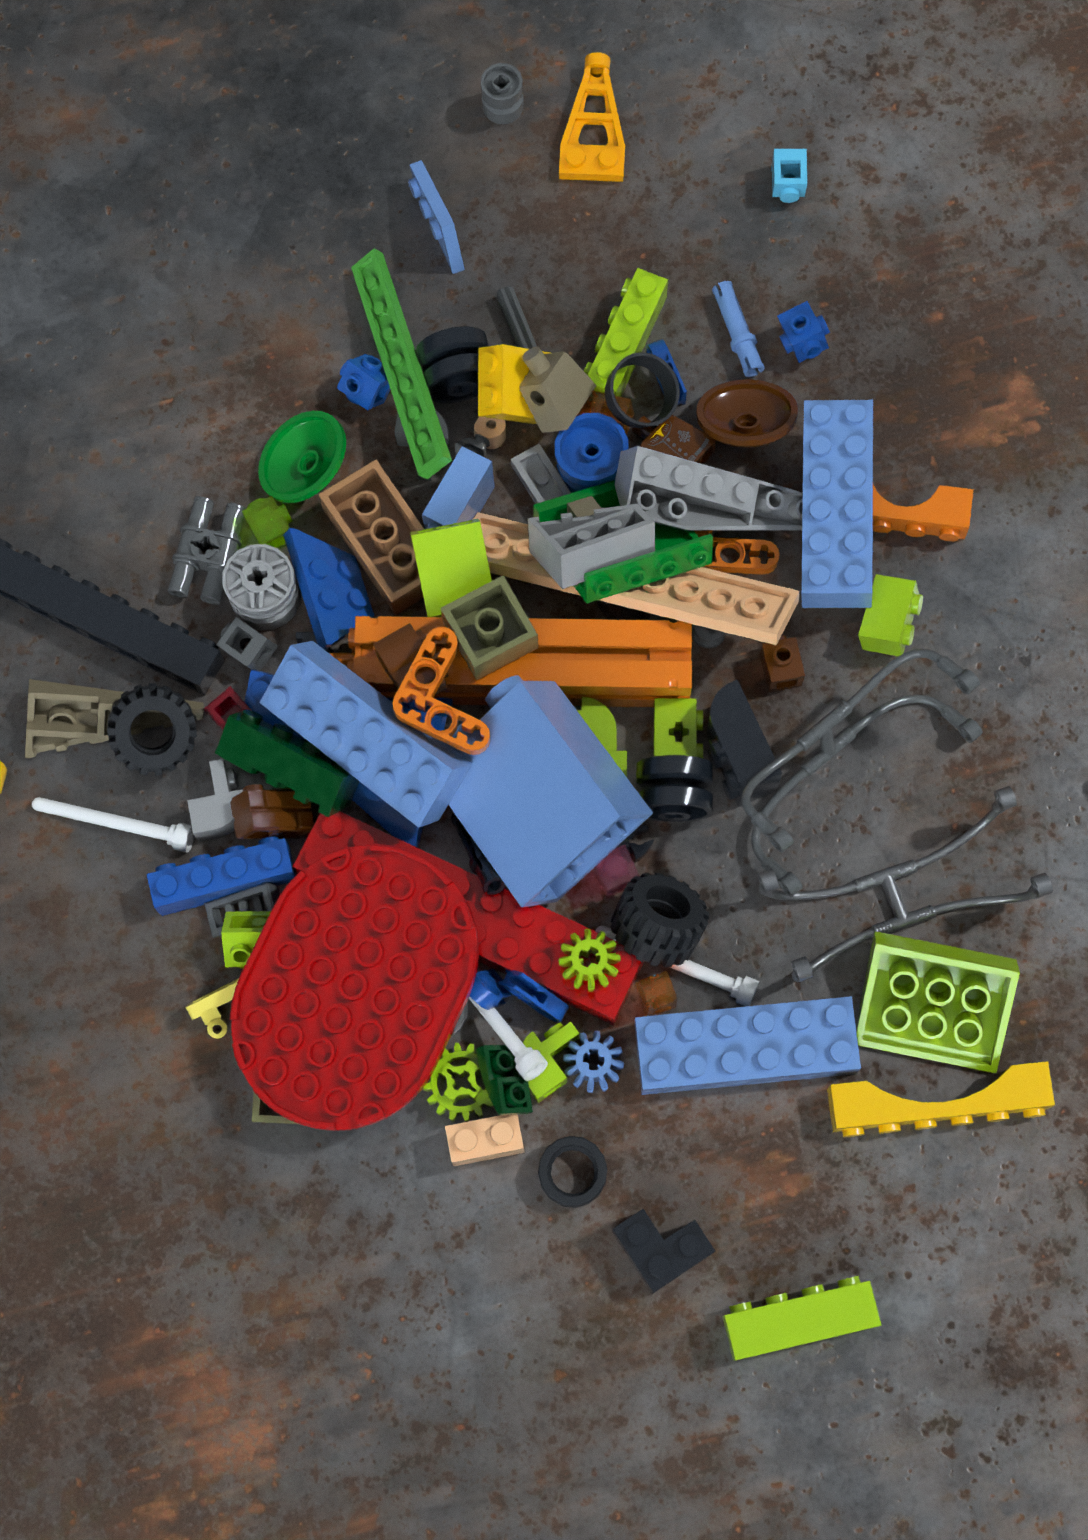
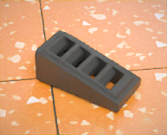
[204,883,280,938]

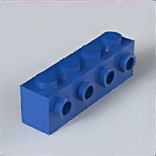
[147,836,297,916]

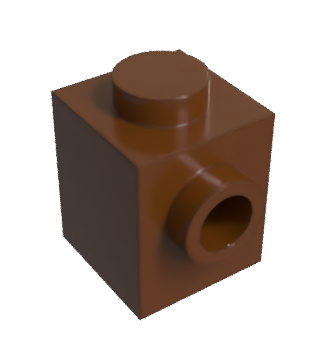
[760,635,805,692]

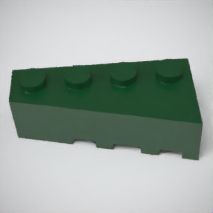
[215,709,359,817]

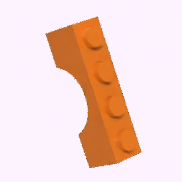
[873,484,974,542]

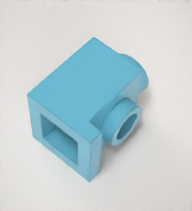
[771,149,807,203]

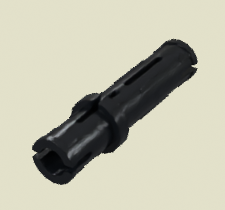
[451,813,505,895]

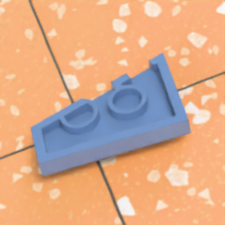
[408,160,465,274]

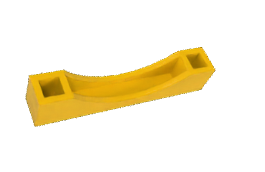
[827,1061,1055,1137]

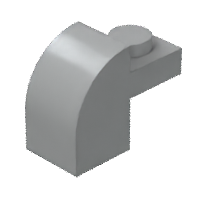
[187,759,243,842]

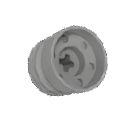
[222,544,301,631]

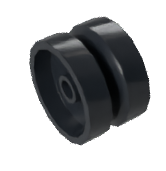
[415,326,489,403]
[636,755,713,822]

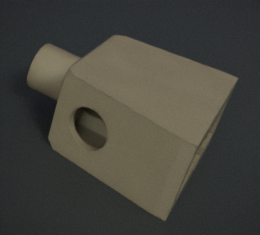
[520,346,596,433]

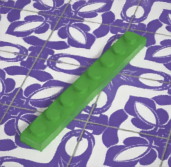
[351,248,452,479]

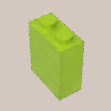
[410,518,492,617]

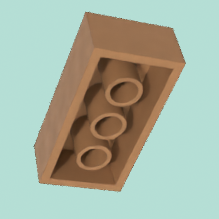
[319,460,424,615]

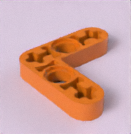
[694,531,780,575]
[393,627,490,755]

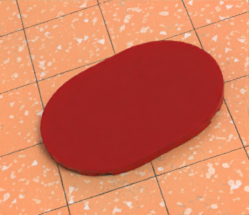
[230,844,479,1131]

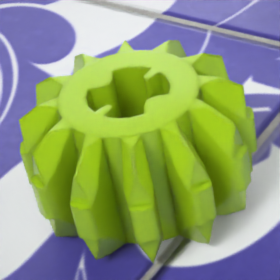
[558,929,621,992]

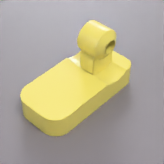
[186,978,239,1039]

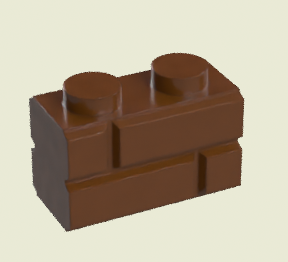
[230,784,314,839]

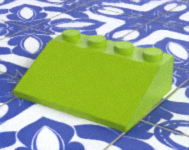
[856,931,1020,1073]

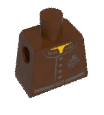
[632,415,716,464]

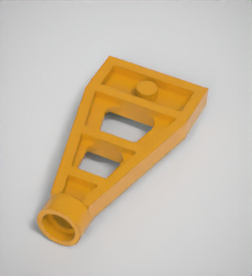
[559,52,625,182]

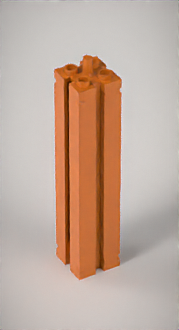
[329,616,692,708]

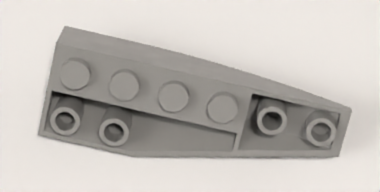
[615,446,803,531]

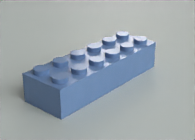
[801,400,873,608]
[259,641,472,828]
[634,996,861,1095]

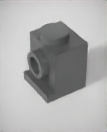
[216,617,278,671]

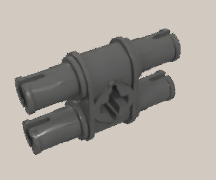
[168,496,246,605]

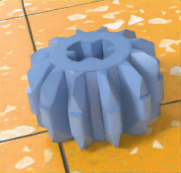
[563,1031,624,1093]

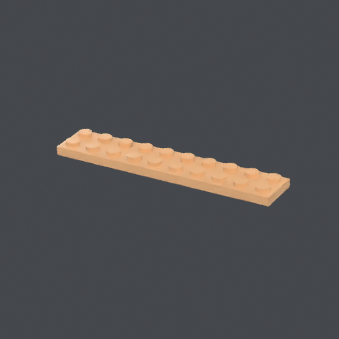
[472,512,800,645]

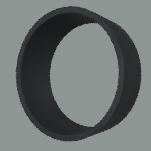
[605,352,680,428]

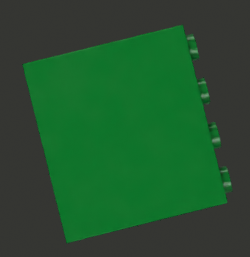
[533,480,713,604]

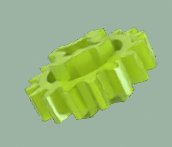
[423,1043,494,1122]

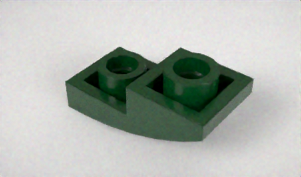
[476,1045,533,1115]

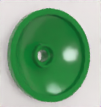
[258,411,346,503]

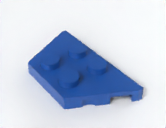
[283,528,374,650]

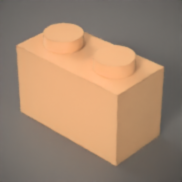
[445,1114,525,1166]

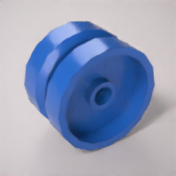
[555,413,629,493]

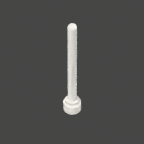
[32,797,195,853]
[596,926,759,1007]
[469,996,548,1081]

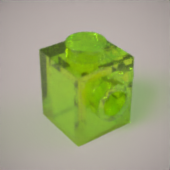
[242,496,293,549]

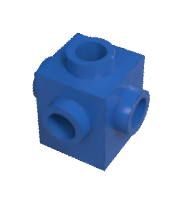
[777,301,830,363]
[337,354,391,411]

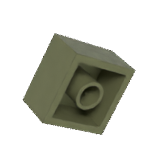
[440,575,538,680]

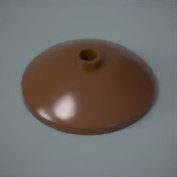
[696,379,798,447]

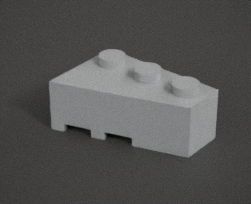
[528,504,655,589]

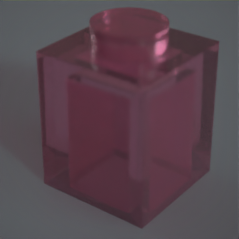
[593,844,640,899]

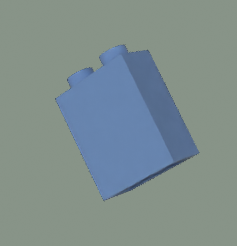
[447,675,653,907]

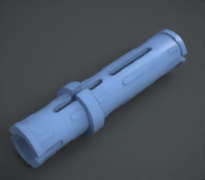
[712,281,765,377]

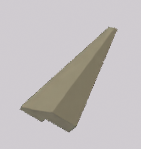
[25,679,204,758]

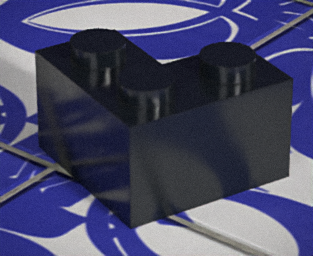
[612,1209,715,1294]

